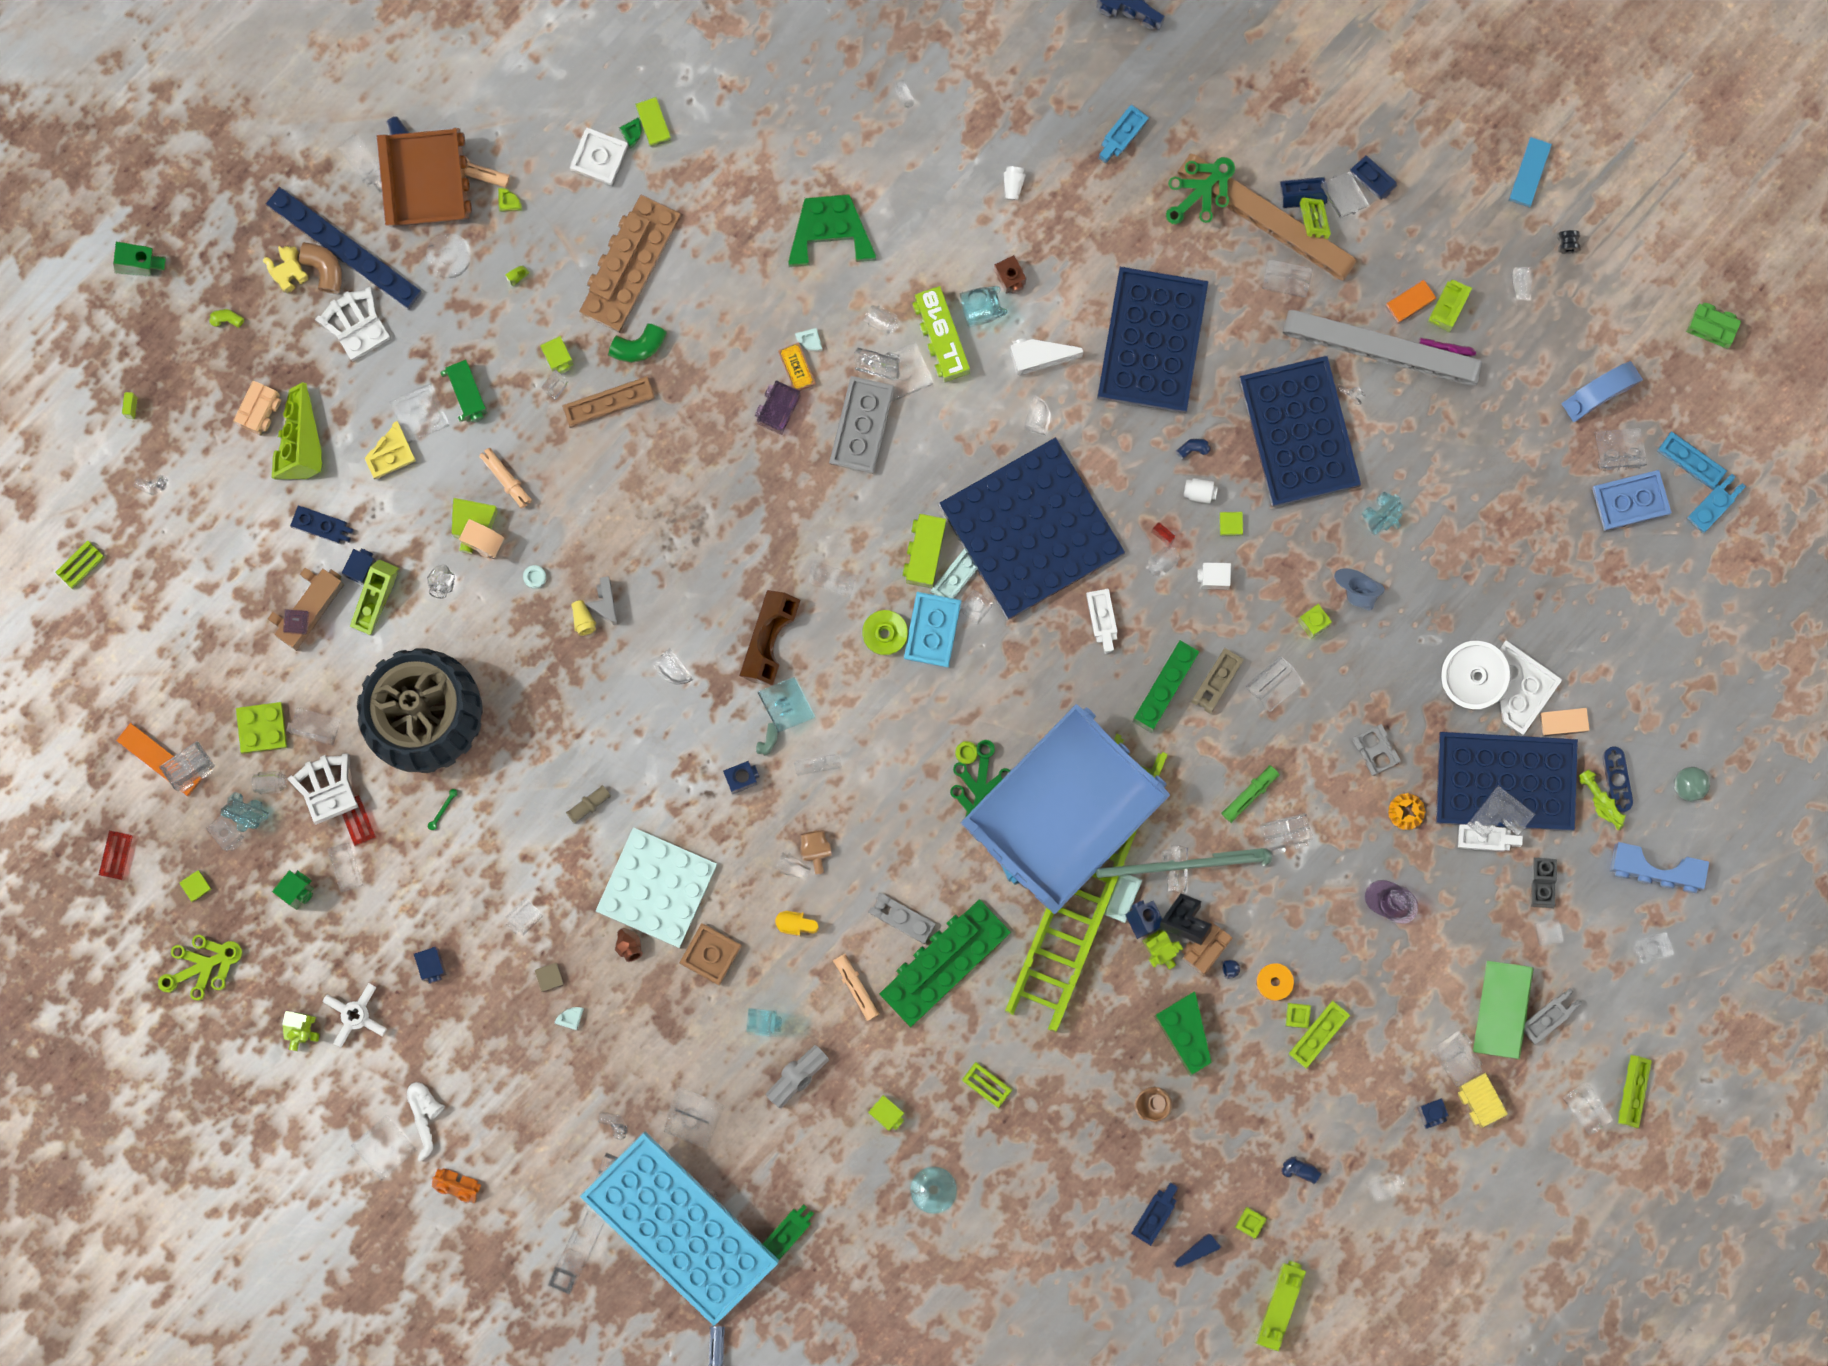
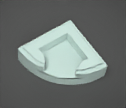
[795,328,822,352]
[555,1007,584,1031]

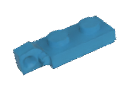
[1099,104,1149,164]

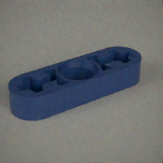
[1602,746,1633,813]

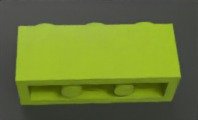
[902,514,946,588]

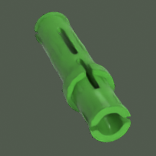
[1221,765,1280,823]

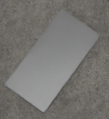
[829,376,895,474]

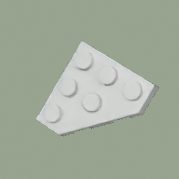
[1499,641,1562,736]

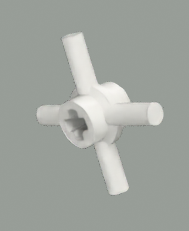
[323,983,387,1048]

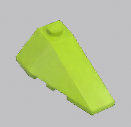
[271,382,322,479]

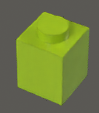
[540,336,574,374]
[1298,604,1332,639]
[868,1095,905,1131]

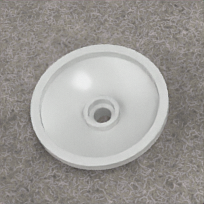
[1442,641,1511,709]

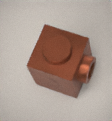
[994,255,1026,293]

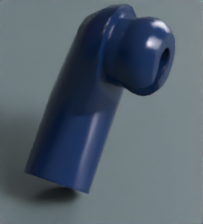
[1175,439,1211,459]

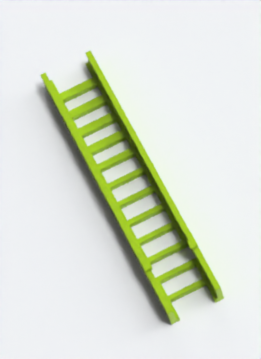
[1005,734,1168,1033]

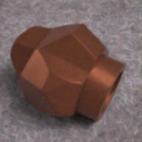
[615,928,643,962]

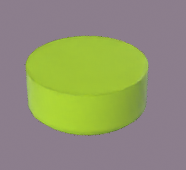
[955,741,978,765]

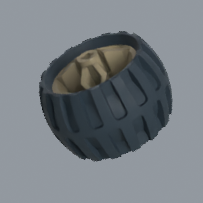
[357,648,483,773]

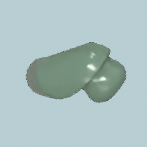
[756,723,779,756]

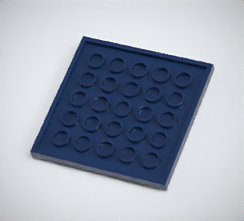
[938,437,1125,620]

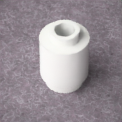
[1184,478,1218,504]

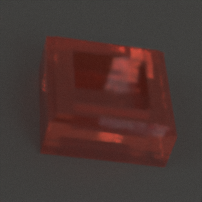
[1152,522,1175,547]

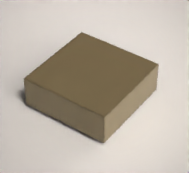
[535,963,564,992]

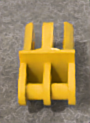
[775,911,819,937]

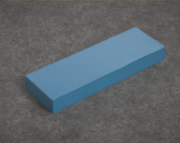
[1509,137,1552,208]
[1657,431,1727,490]

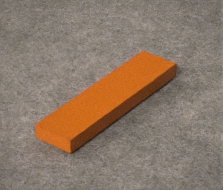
[116,723,202,797]

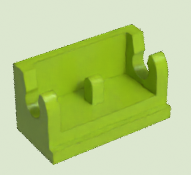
[1428,279,1472,333]

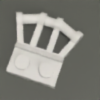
[315,286,391,362]
[287,753,358,825]

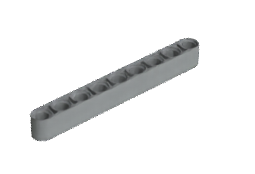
[1283,310,1483,385]

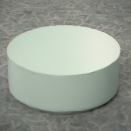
[523,565,546,589]

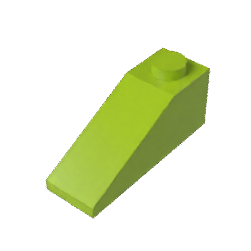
[350,559,400,635]

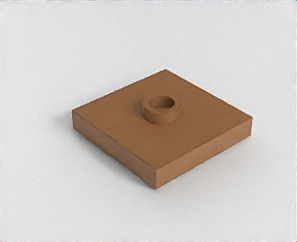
[679,923,742,986]

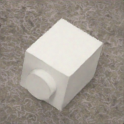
[1197,563,1231,590]

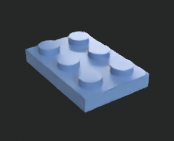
[1592,470,1671,531]

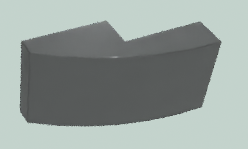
[1531,857,1557,909]

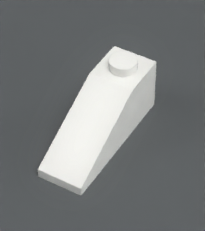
[1010,338,1083,376]

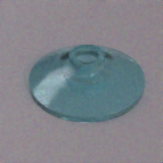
[910,1167,957,1214]

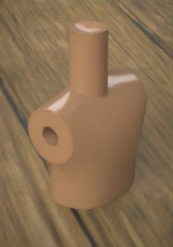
[800,830,831,874]

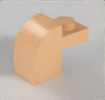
[459,519,504,559]

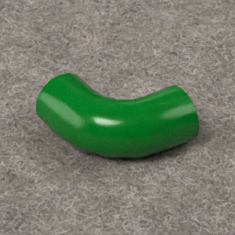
[608,323,667,363]

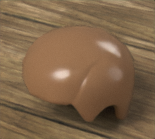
[1135,1087,1172,1122]

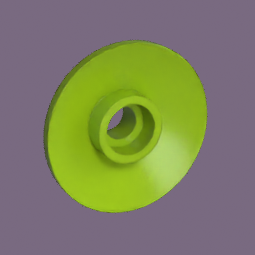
[862,610,908,655]

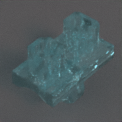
[1362,492,1403,535]
[220,792,269,832]

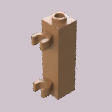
[268,568,344,651]

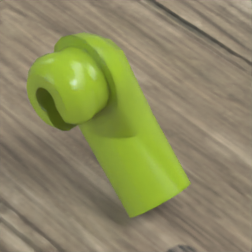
[209,309,244,328]

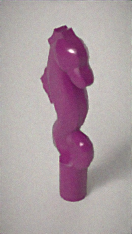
[1419,338,1476,356]

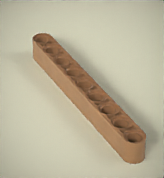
[1177,153,1357,281]

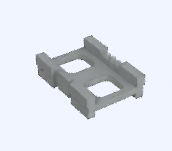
[1352,724,1401,776]

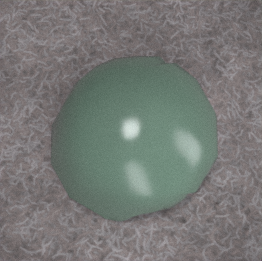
[1674,767,1710,801]

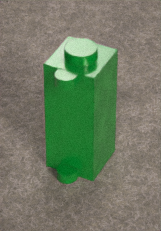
[440,360,488,422]

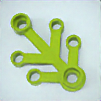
[158,935,242,1001]

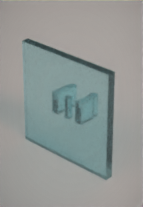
[757,677,815,733]

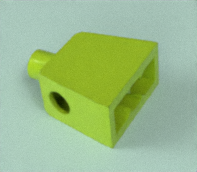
[452,498,498,554]

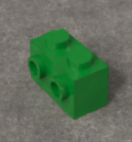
[272,870,314,910]

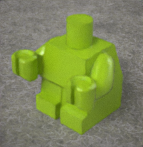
[1142,929,1183,969]
[283,1011,320,1051]

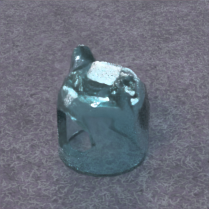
[959,286,1008,328]

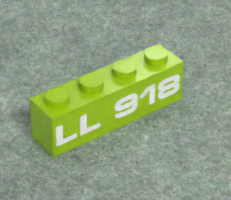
[912,286,970,383]

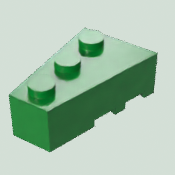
[1154,991,1212,1076]

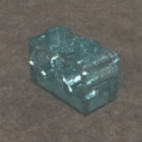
[746,1008,782,1037]

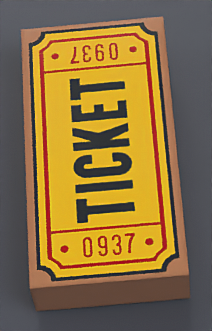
[778,342,816,393]

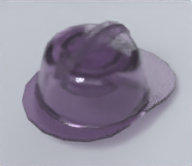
[1365,880,1418,924]

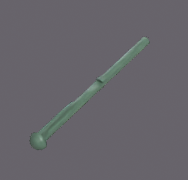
[1096,848,1272,878]

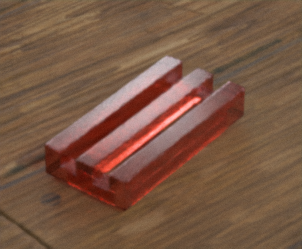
[342,795,376,847]
[98,830,133,880]

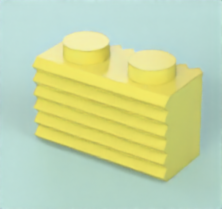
[1458,1073,1508,1128]

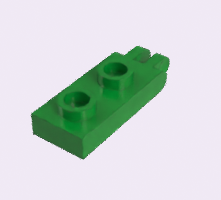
[763,1204,814,1260]

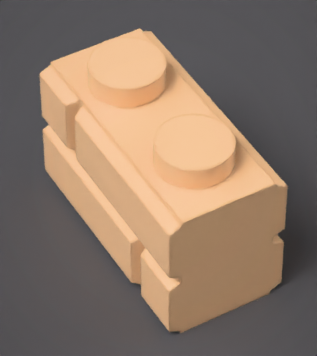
[233,381,281,436]

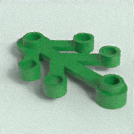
[1166,157,1235,224]
[950,740,1011,816]

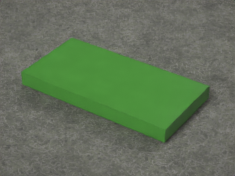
[1473,961,1534,1059]

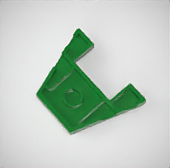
[788,195,876,267]

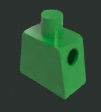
[113,241,166,276]

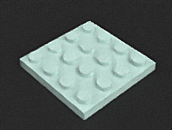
[596,827,717,948]

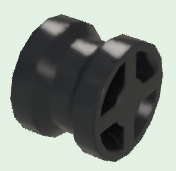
[1557,230,1581,253]

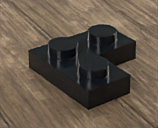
[1160,893,1212,945]

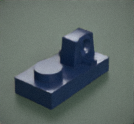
[1350,155,1397,200]

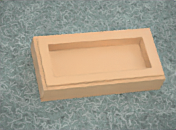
[1540,708,1589,736]

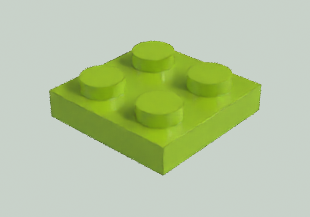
[236,702,287,754]

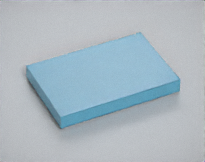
[904,592,962,667]

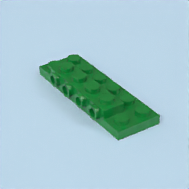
[879,899,1011,1028]

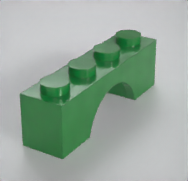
[1132,640,1200,733]

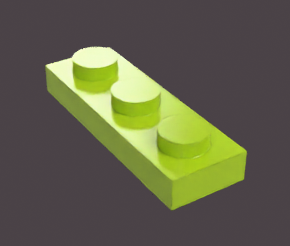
[1288,1000,1350,1069]
[1618,1055,1652,1129]

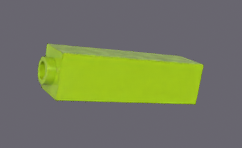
[1255,1260,1306,1352]

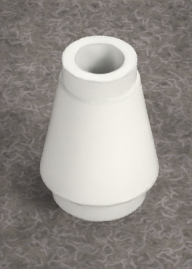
[1004,166,1026,200]

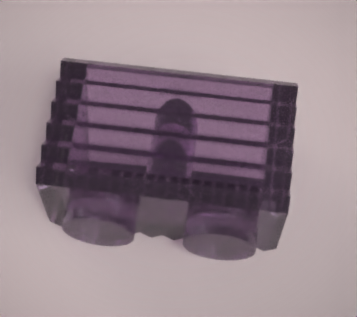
[755,380,801,435]

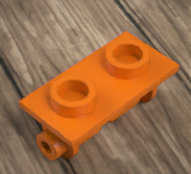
[432,1168,481,1203]

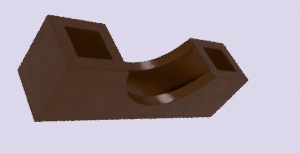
[739,590,801,686]

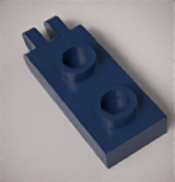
[290,505,354,544]

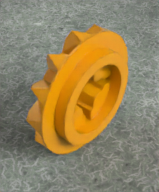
[1388,793,1426,830]

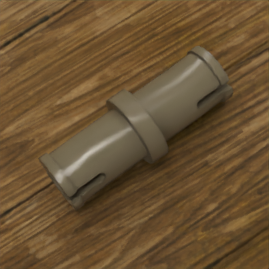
[566,785,611,824]

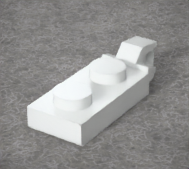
[1086,589,1117,654]
[1458,824,1523,852]

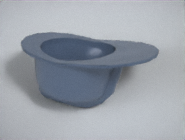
[1334,568,1385,610]

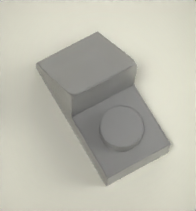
[585,576,618,625]

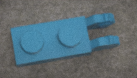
[1687,474,1746,534]

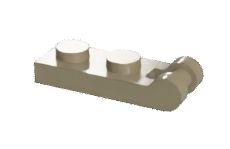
[1191,648,1244,714]

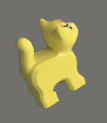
[263,246,308,293]

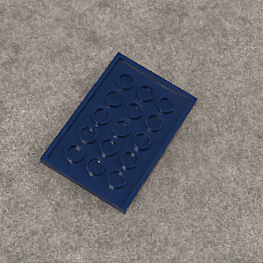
[1097,266,1209,413]
[1239,356,1361,507]
[1436,732,1578,831]

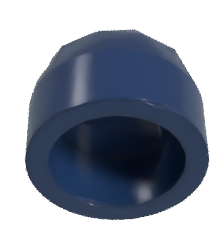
[1222,960,1241,979]

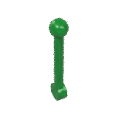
[427,789,458,831]

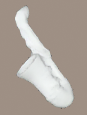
[407,1082,445,1162]

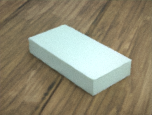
[1104,875,1142,923]

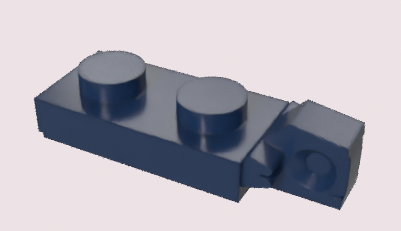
[1131,1182,1178,1246]

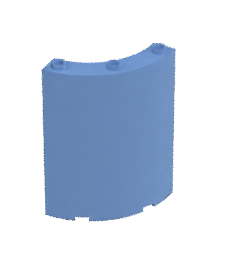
[961,704,1170,914]

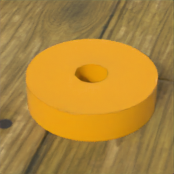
[1256,963,1294,1001]

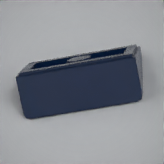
[1280,177,1328,208]

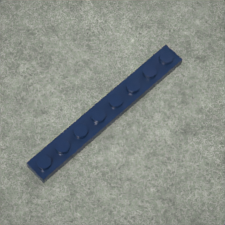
[266,187,422,310]

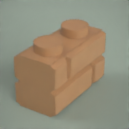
[1182,921,1233,976]

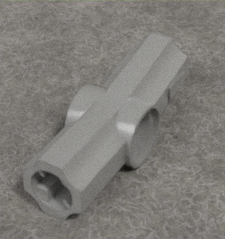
[765,1045,829,1109]

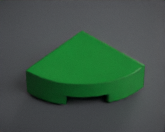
[619,117,642,148]

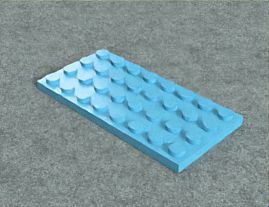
[580,1131,779,1326]

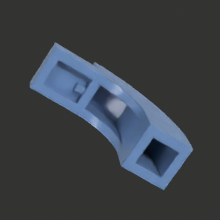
[1561,361,1643,422]

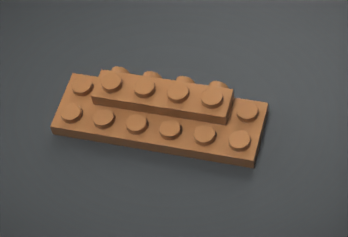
[579,195,681,333]

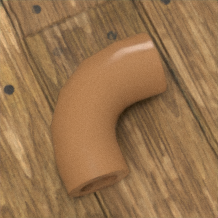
[299,242,342,294]

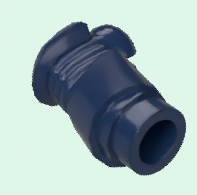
[1281,1156,1322,1184]

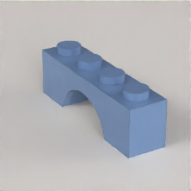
[1610,842,1709,893]

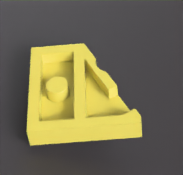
[365,421,416,480]

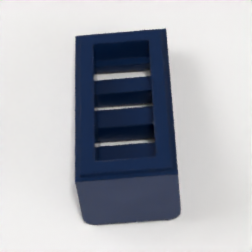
[1173,1234,1222,1268]

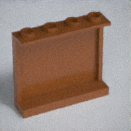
[376,128,472,226]

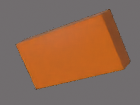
[1386,280,1436,323]

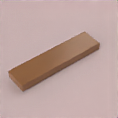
[562,376,655,428]

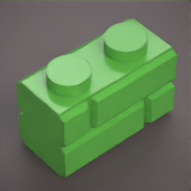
[1686,303,1741,349]

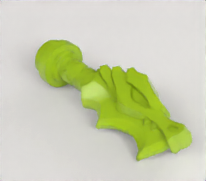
[1578,769,1626,830]

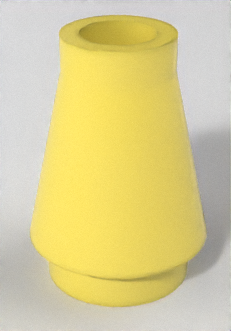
[571,600,596,636]

